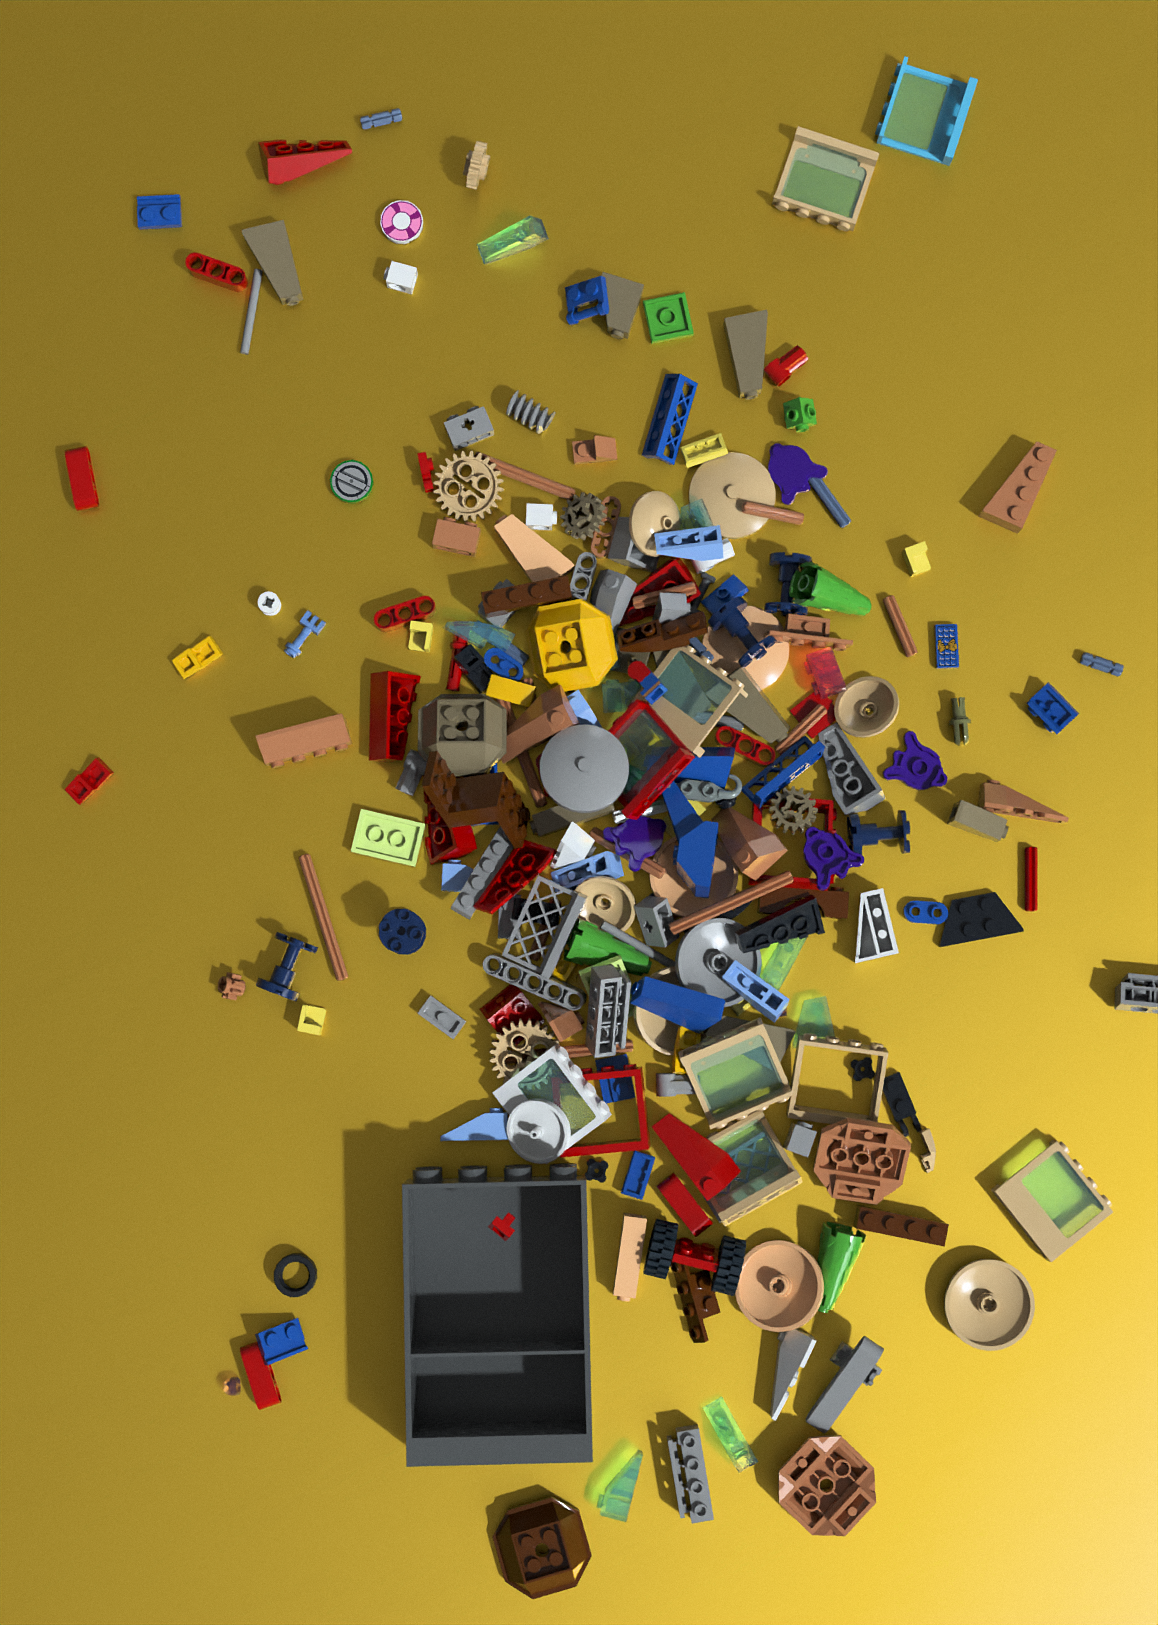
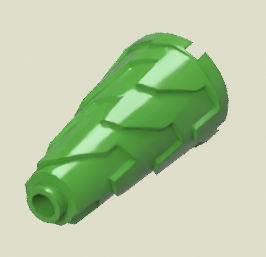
[789,562,871,617]
[563,918,652,976]
[817,1222,866,1313]

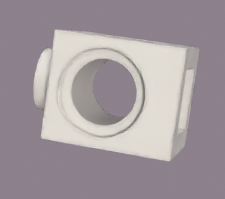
[384,261,418,294]
[526,503,557,531]

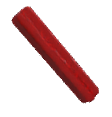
[1025,847,1038,912]

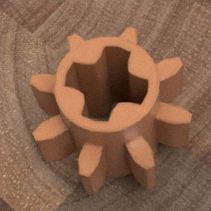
[218,972,246,1000]

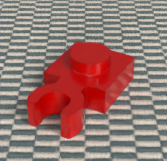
[417,452,434,493]

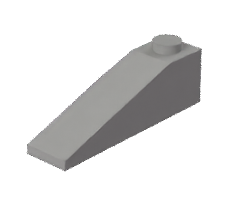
[590,569,637,635]
[818,722,886,815]

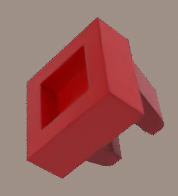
[488,1212,515,1241]

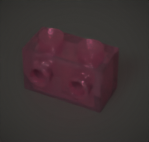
[804,646,846,699]

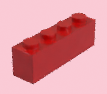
[369,671,421,762]

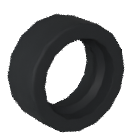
[274,1253,317,1297]

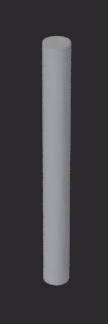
[240,269,263,355]
[600,921,675,967]

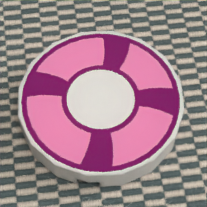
[380,200,423,244]

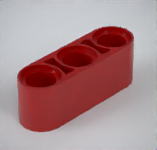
[185,252,248,292]
[65,446,99,511]
[374,596,436,632]
[715,726,775,767]
[656,1172,713,1237]
[240,1342,282,1410]

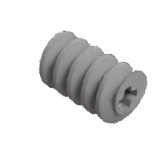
[506,390,556,434]

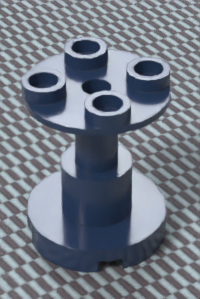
[764,552,812,617]
[708,596,777,668]
[847,810,910,855]
[379,909,426,955]
[256,932,318,1002]

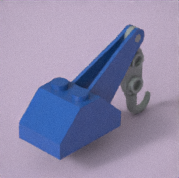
[662,774,742,899]

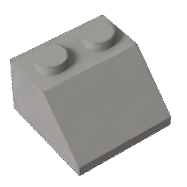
[608,517,659,573]

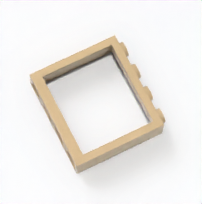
[786,1033,888,1124]

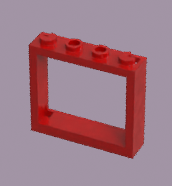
[748,794,837,891]
[552,1064,651,1158]

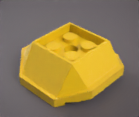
[525,598,618,692]

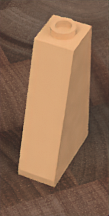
[494,514,574,582]
[613,1213,647,1301]

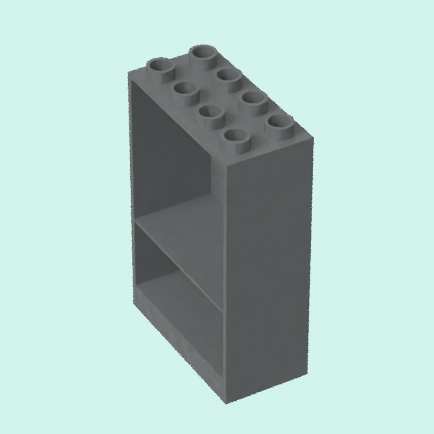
[402,1163,593,1467]

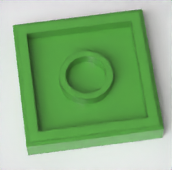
[643,292,694,344]

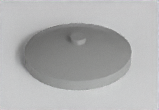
[540,724,629,813]
[675,918,762,1007]

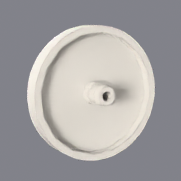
[506,1098,571,1164]

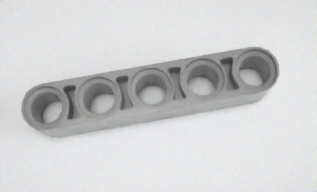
[565,552,597,652]
[483,953,587,1011]
[805,1336,884,1434]

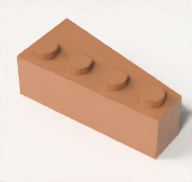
[978,442,1057,534]

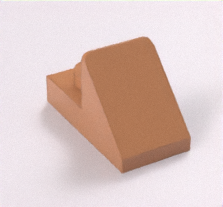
[572,435,617,465]

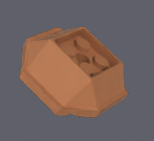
[814,1118,911,1205]
[778,1435,876,1536]

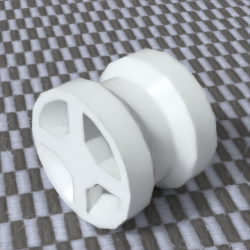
[257,591,281,616]

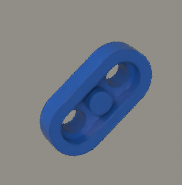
[484,648,524,682]
[903,901,948,925]

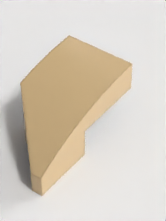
[919,1128,936,1173]

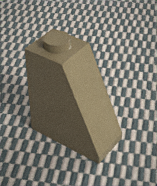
[602,272,644,339]
[947,800,1009,842]

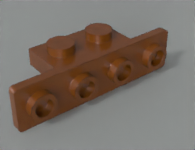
[670,1259,721,1343]

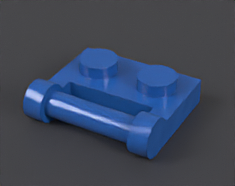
[565,276,609,325]

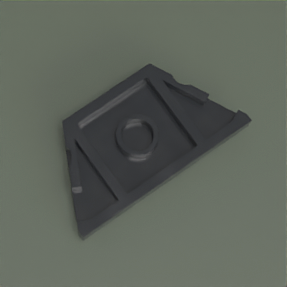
[939,892,1024,947]

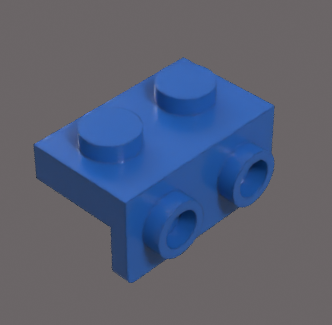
[1027,682,1079,734]

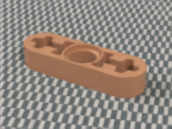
[591,496,621,559]

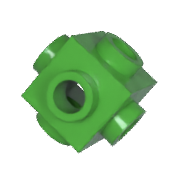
[783,397,817,433]

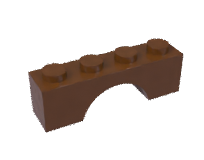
[481,575,572,618]
[757,887,849,919]
[853,1205,949,1247]

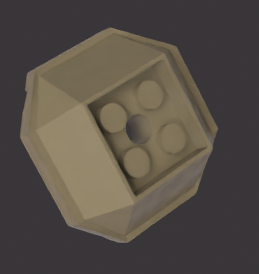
[418,694,507,777]

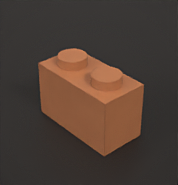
[432,517,481,557]

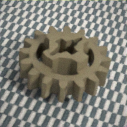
[560,492,607,540]
[769,786,818,835]

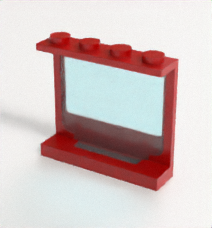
[608,699,695,820]

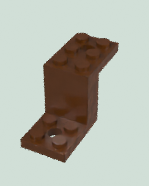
[422,751,530,848]

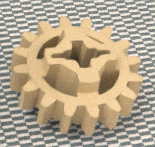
[463,141,490,190]

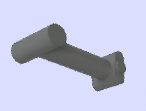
[690,572,716,615]

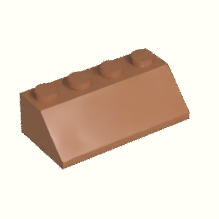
[256,713,352,768]

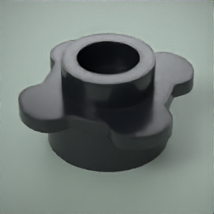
[715,790,737,809]
[850,1057,875,1081]
[585,1159,608,1183]

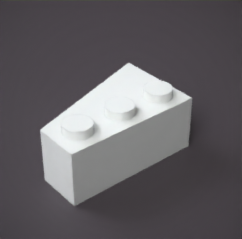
[855,888,899,963]

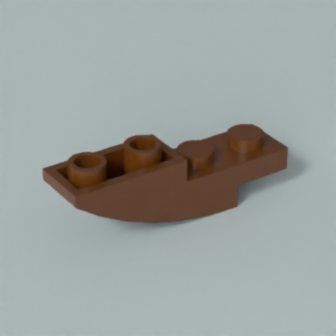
[617,611,708,652]

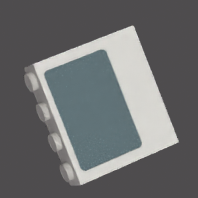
[493,1043,612,1164]

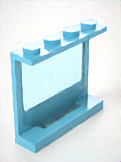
[875,56,978,166]

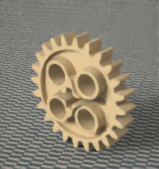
[433,451,504,522]
[489,1018,559,1091]

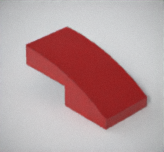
[64,757,114,805]

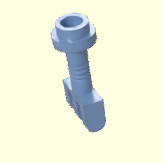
[284,610,326,658]

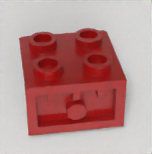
[479,984,545,1049]

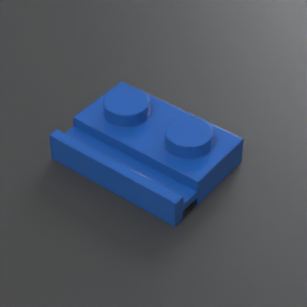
[137,194,182,230]
[595,1054,636,1104]
[255,1318,308,1365]

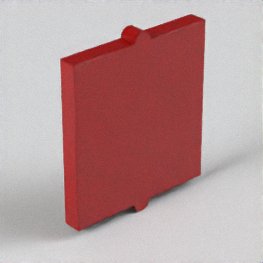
[790,687,836,739]

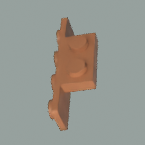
[764,614,853,651]

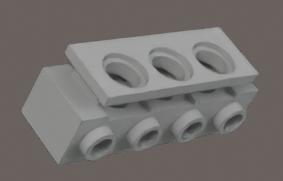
[585,964,631,1058]
[1114,973,1158,1014]
[667,1424,714,1524]

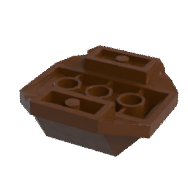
[493,1496,592,1599]

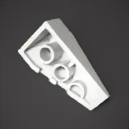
[550,822,596,869]
[770,1329,816,1421]

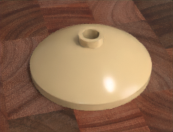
[629,491,682,557]
[834,676,899,738]
[571,876,636,932]

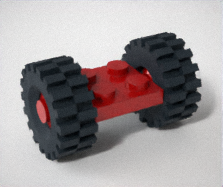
[643,1219,746,1296]

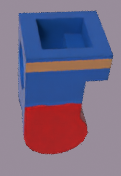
[628,661,668,705]

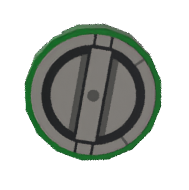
[330,460,374,504]

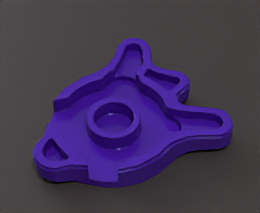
[768,443,828,505]
[883,731,947,790]
[603,816,667,872]
[803,827,864,890]

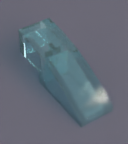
[443,621,515,652]

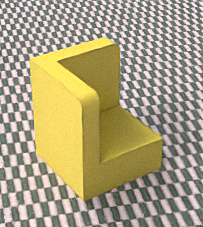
[902,541,931,577]
[408,621,434,653]
[297,1005,326,1035]

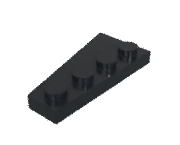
[735,894,825,953]

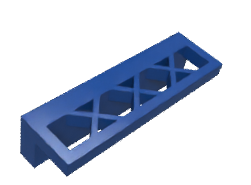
[642,374,698,465]
[741,736,825,809]

